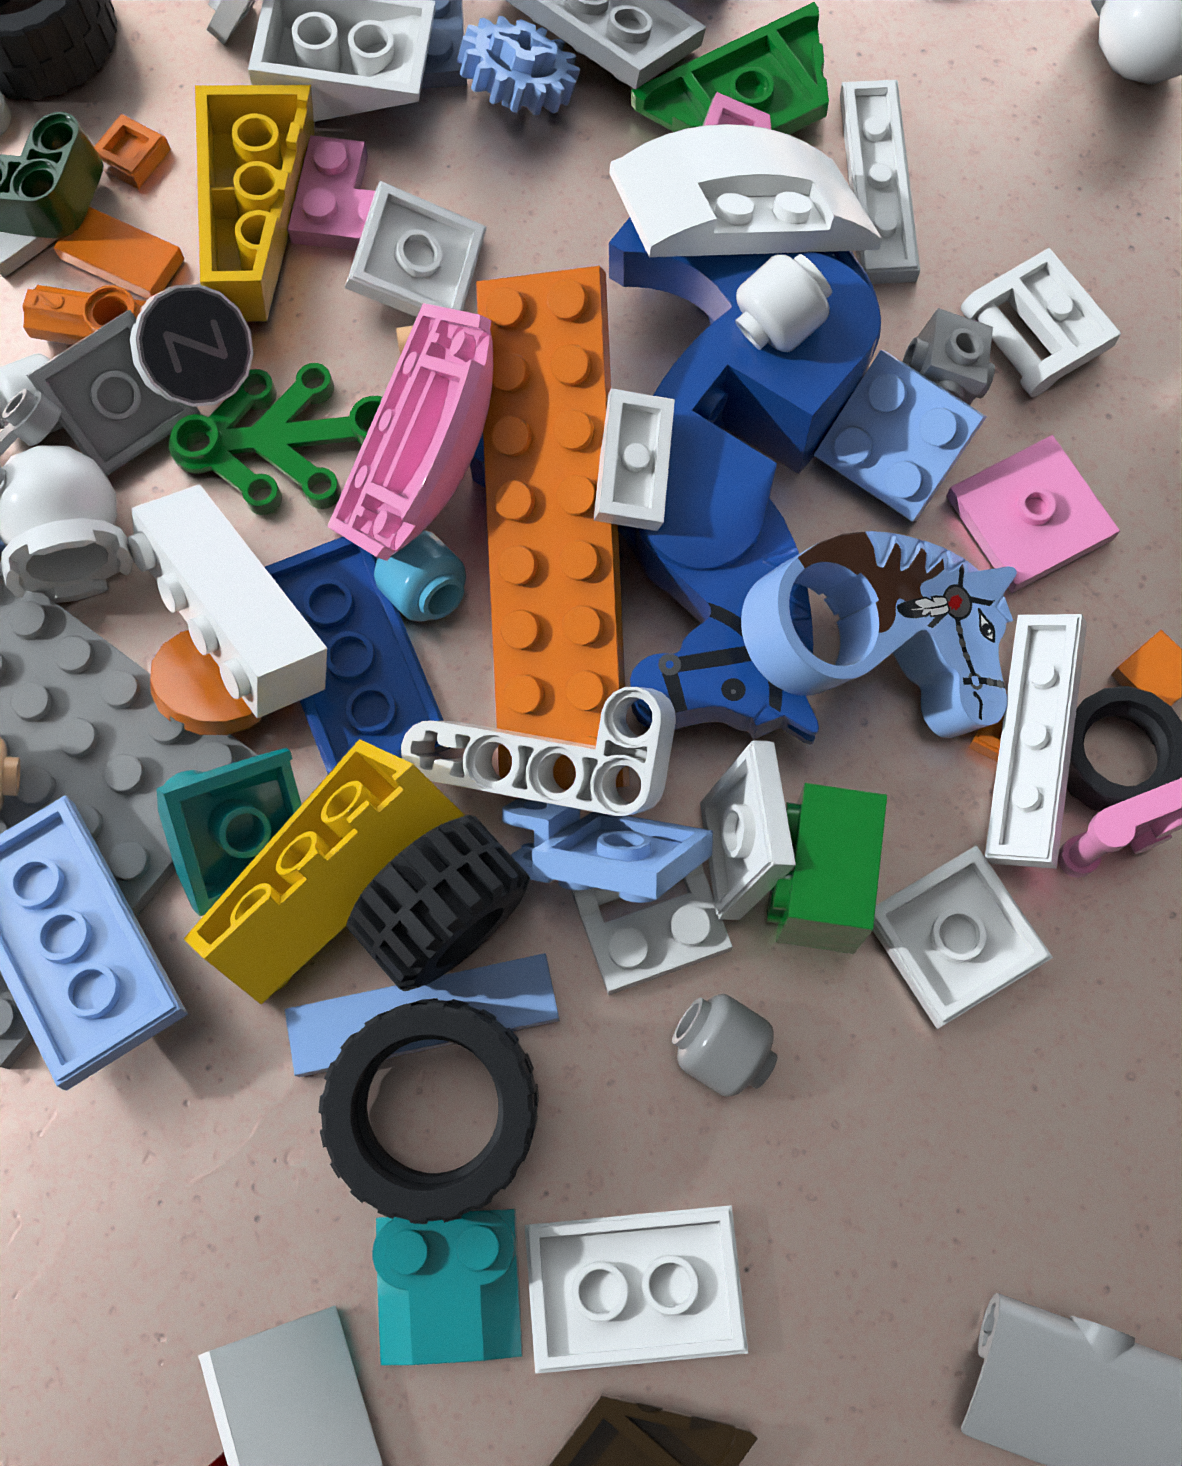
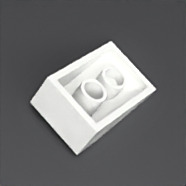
[248,0,436,122]

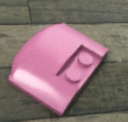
[327,303,493,561]

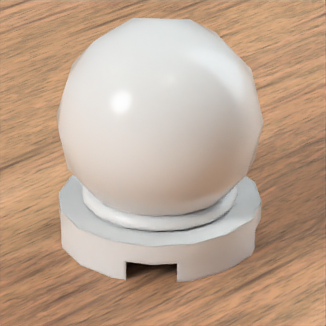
[1091,0,1182,85]
[0,446,133,603]

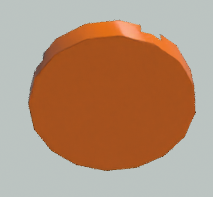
[150,630,261,735]

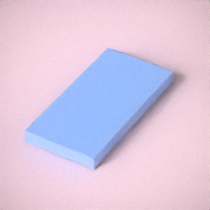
[0,795,188,1091]

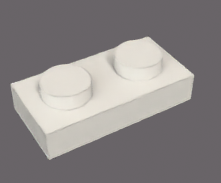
[594,388,675,531]

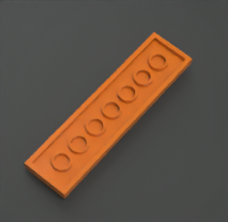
[476,266,630,789]

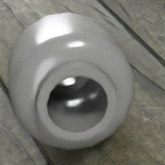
[672,994,777,1097]

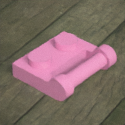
[1058,778,1182,878]

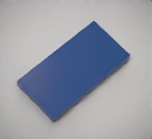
[265,537,451,774]

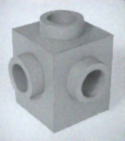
[903,308,995,405]

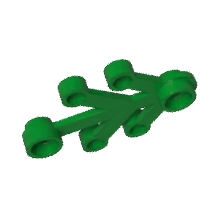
[169,363,383,515]

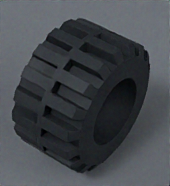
[347,815,530,991]

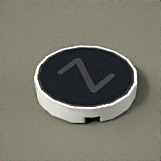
[130,284,253,407]

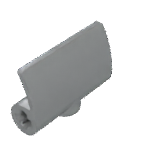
[961,1293,1182,1466]

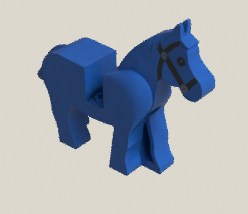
[470,217,881,745]

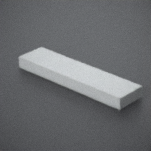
[840,80,920,284]
[985,614,1087,869]

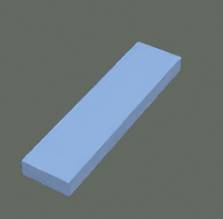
[285,953,560,1078]

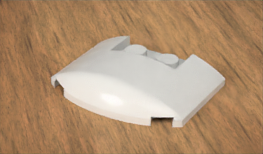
[609,124,883,257]

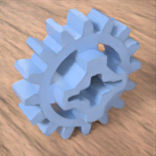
[457,16,580,115]

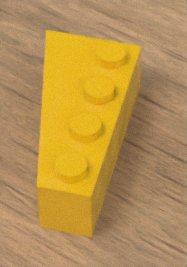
[195,85,315,322]
[184,739,465,1005]

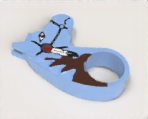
[741,531,1017,738]

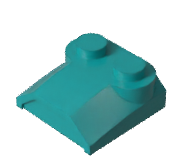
[156,748,302,916]
[372,1209,523,1365]

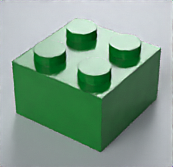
[767,783,887,954]

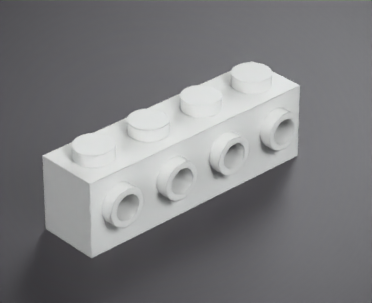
[128,484,327,719]

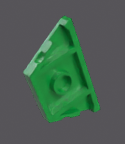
[631,2,829,135]

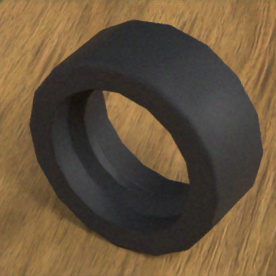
[1067,686,1182,811]

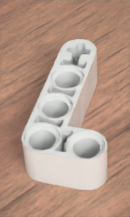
[401,687,676,816]

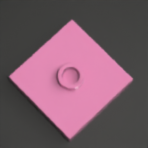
[946,435,1120,594]

